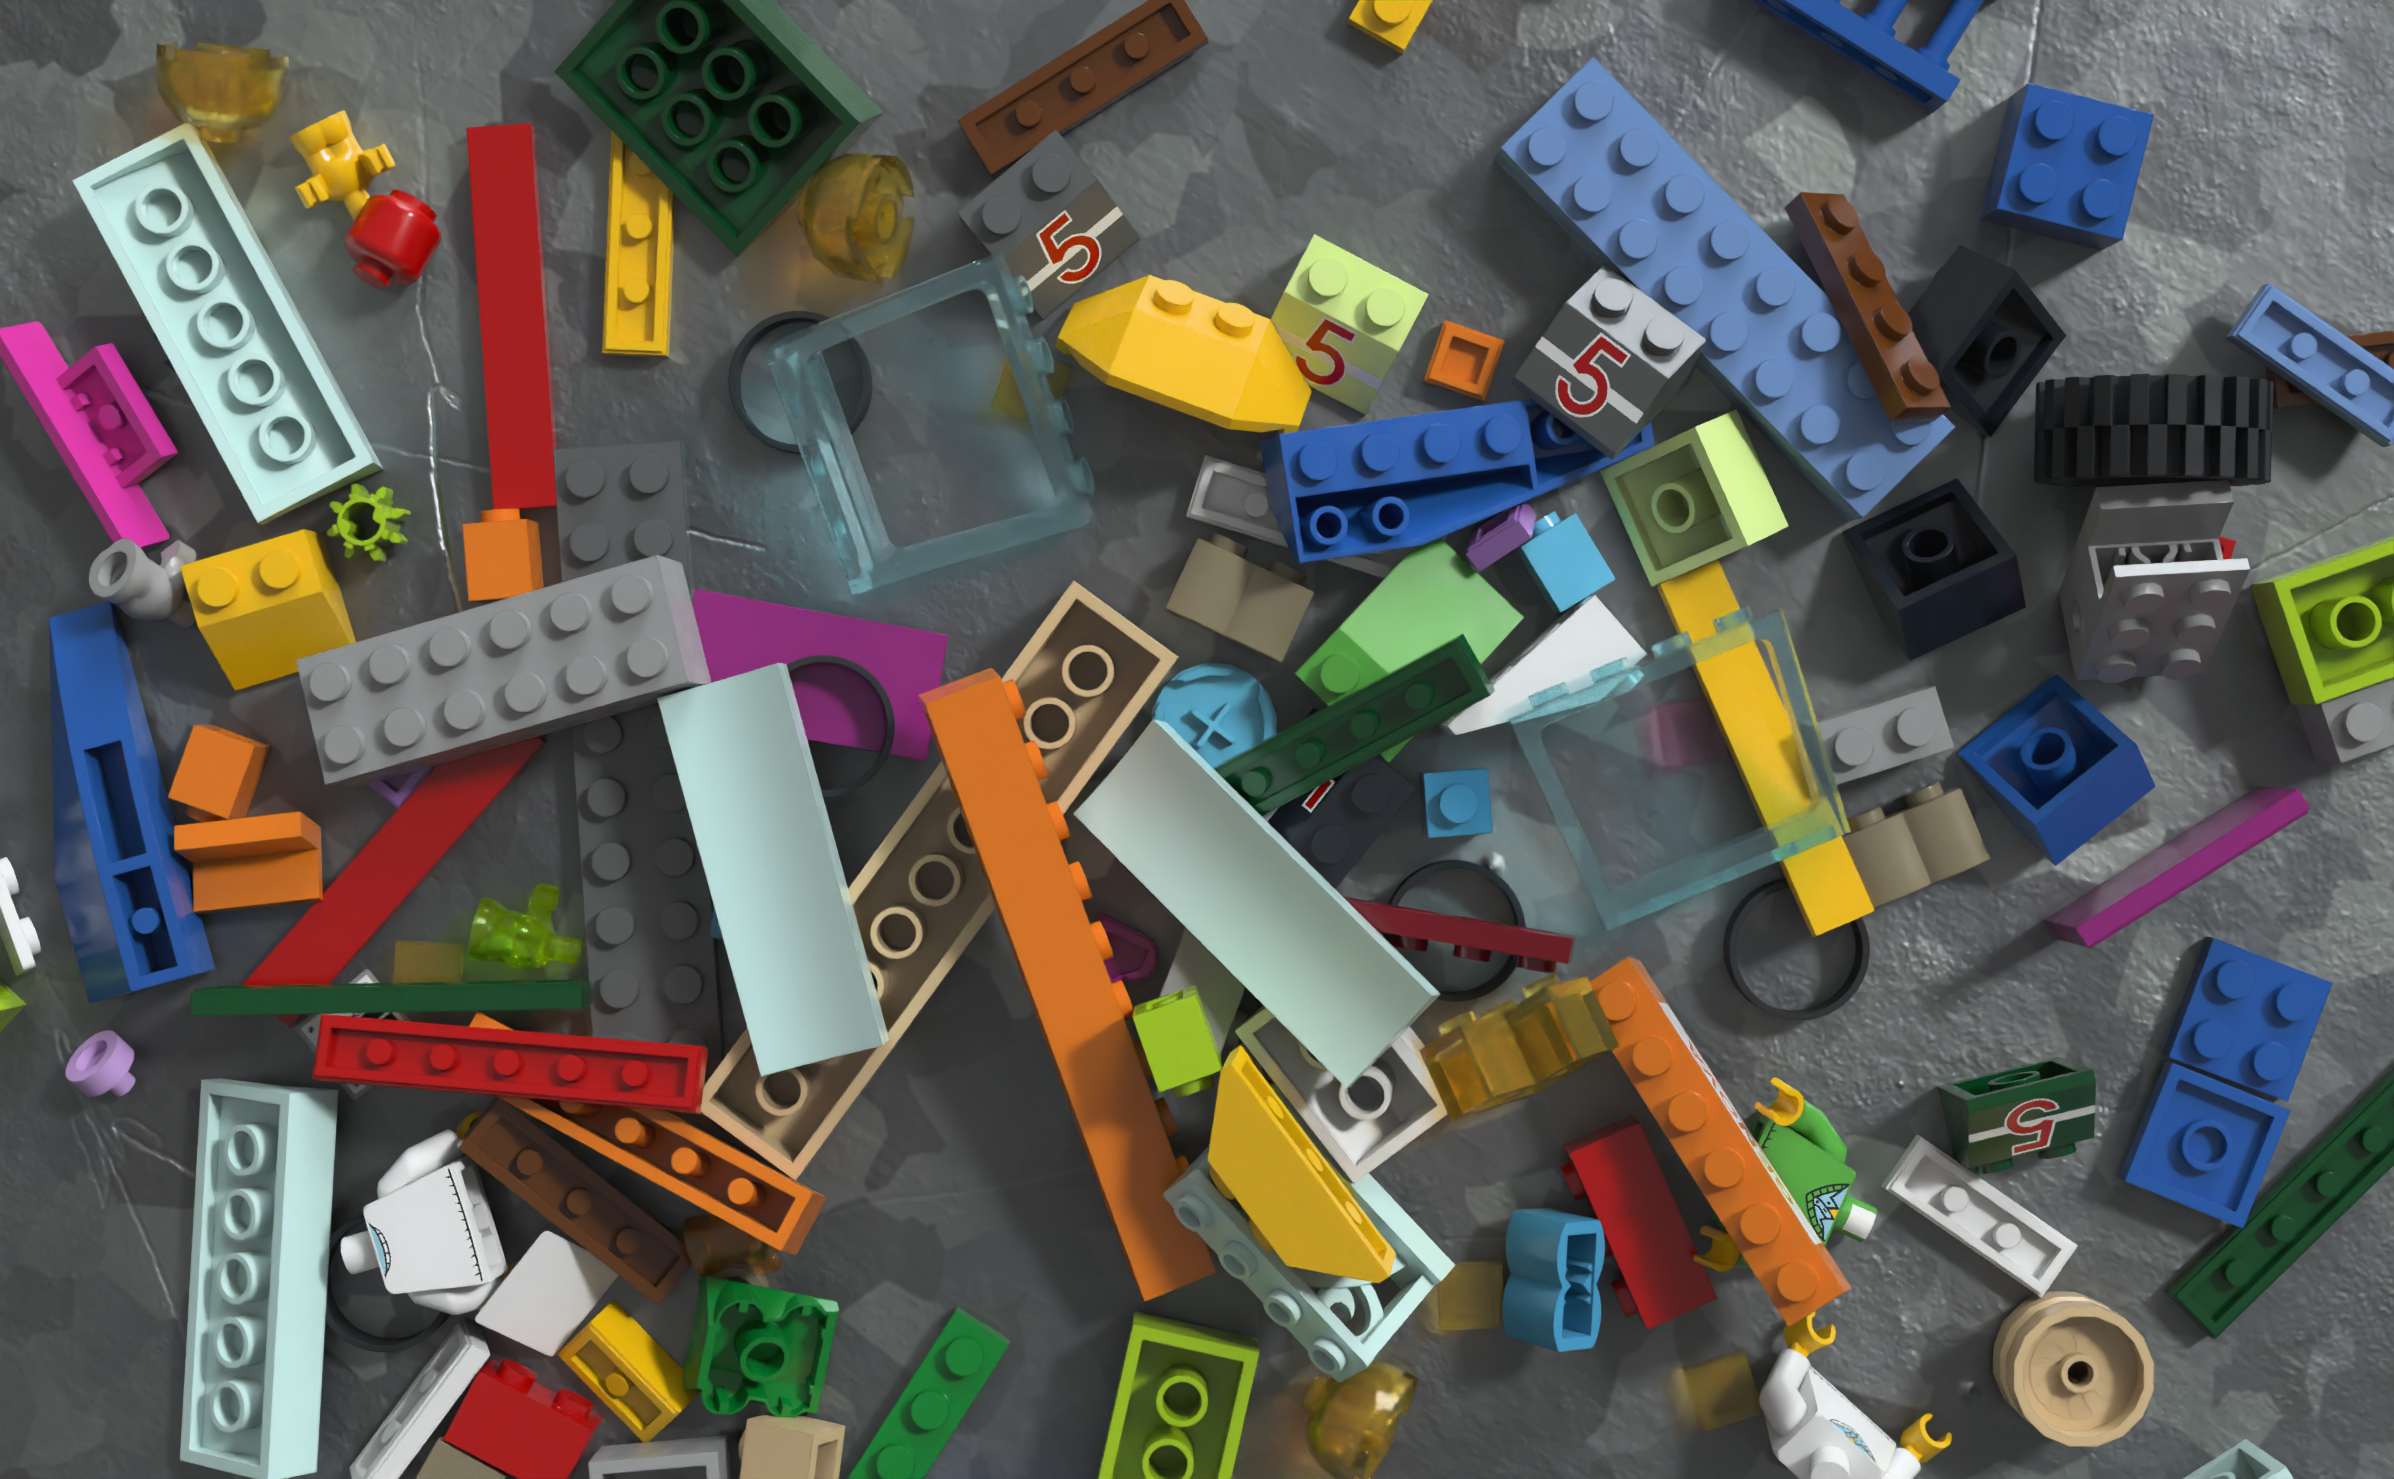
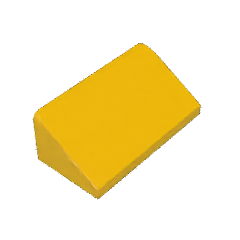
[557,1301,699,1442]

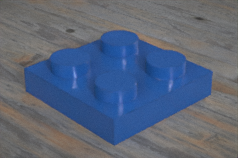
[2162,936,2333,1102]
[2118,1060,2291,1228]

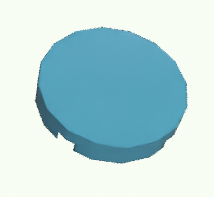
[1152,663,1277,768]

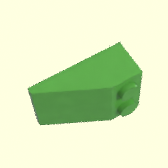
[1295,538,1524,763]

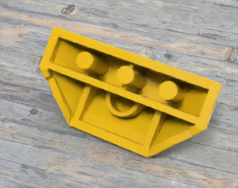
[1055,275,1312,434]
[1207,1045,1396,1283]

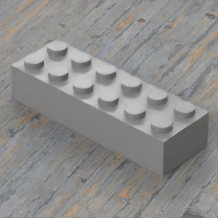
[296,555,712,788]

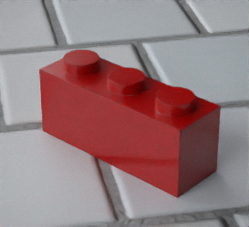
[1559,1115,1718,1330]

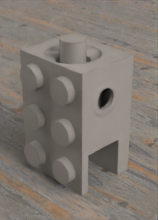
[2058,480,2250,683]

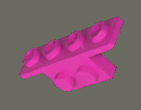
[0,321,179,550]

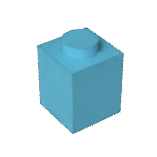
[1515,511,1616,614]

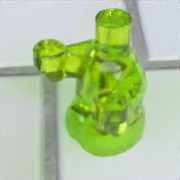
[469,883,582,969]

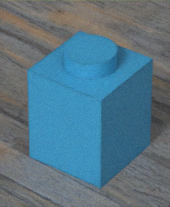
[1418,767,1493,838]

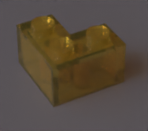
[1419,974,1620,1121]

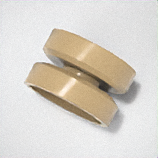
[1993,1291,2154,1447]

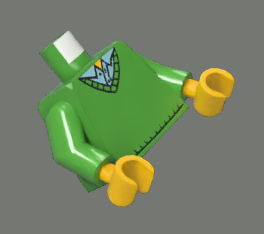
[1693,1077,1877,1272]

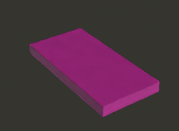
[692,589,949,761]
[2044,786,2310,948]

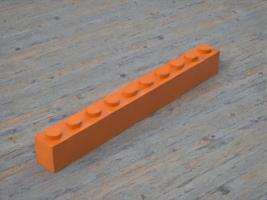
[918,668,1216,1302]

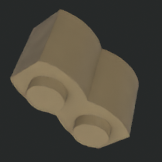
[1164,533,1314,663]
[1841,781,1990,908]

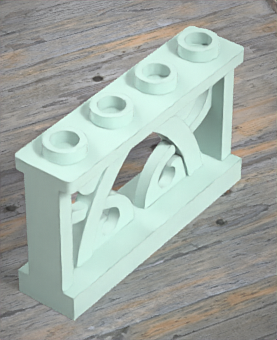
[1163,1082,1455,1382]

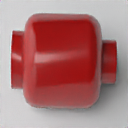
[344,190,442,290]

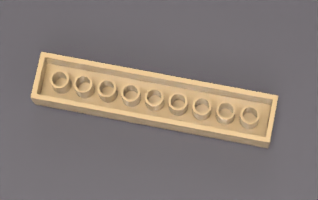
[701,580,1179,1181]

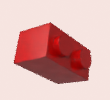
[443,1359,604,1479]

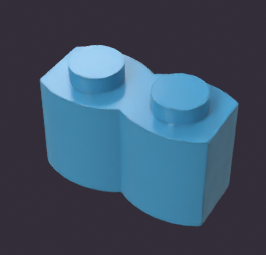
[1502,1208,1605,1352]

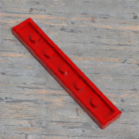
[466,123,557,510]
[243,736,547,1028]
[312,1014,708,1114]

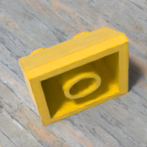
[180,529,356,691]

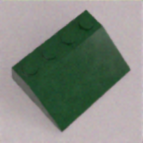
[555,0,883,257]

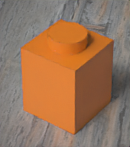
[462,509,544,603]
[168,724,272,822]

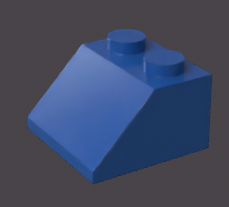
[1957,674,2156,866]

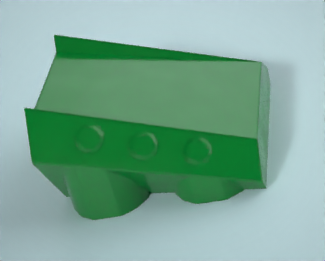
[683,1276,839,1418]

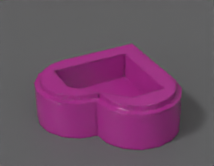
[1098,913,1160,983]

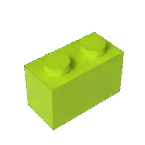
[1132,985,1222,1098]

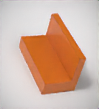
[174,811,323,915]

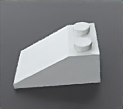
[1438,595,1647,735]

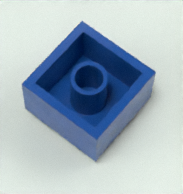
[1979,83,2154,250]

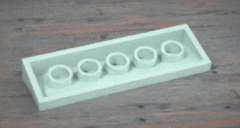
[72,121,384,525]
[657,663,889,1076]
[1073,719,1441,1088]
[180,1078,338,1479]

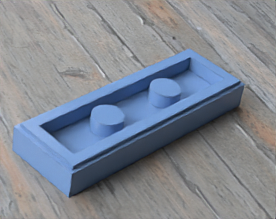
[2226,283,2394,447]

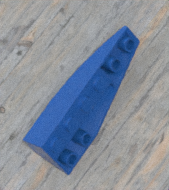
[1260,399,1655,564]
[49,602,215,1004]

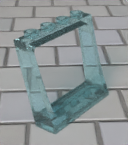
[764,251,1095,595]
[1507,606,1851,931]

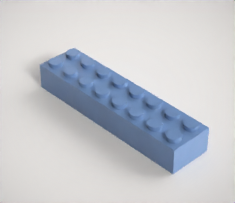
[1494,57,1955,522]

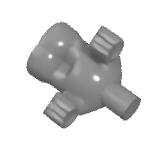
[89,538,196,628]

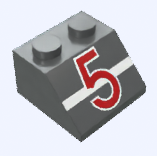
[957,130,1140,320]
[1512,264,1707,460]

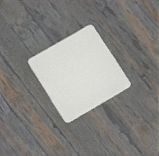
[475,1231,619,1356]

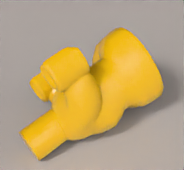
[288,110,396,221]

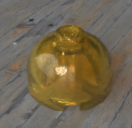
[156,41,289,143]
[797,153,914,283]
[1301,1358,1420,1479]

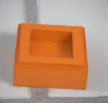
[1423,320,1505,403]

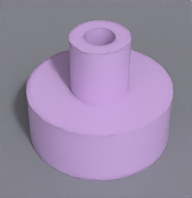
[65,1030,135,1097]

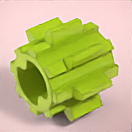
[326,484,411,563]

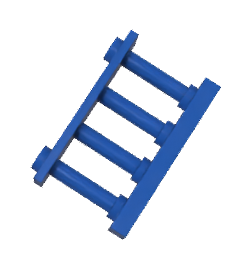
[1753,0,1984,113]

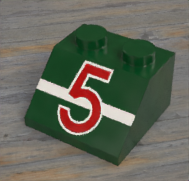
[1937,1057,2096,1174]

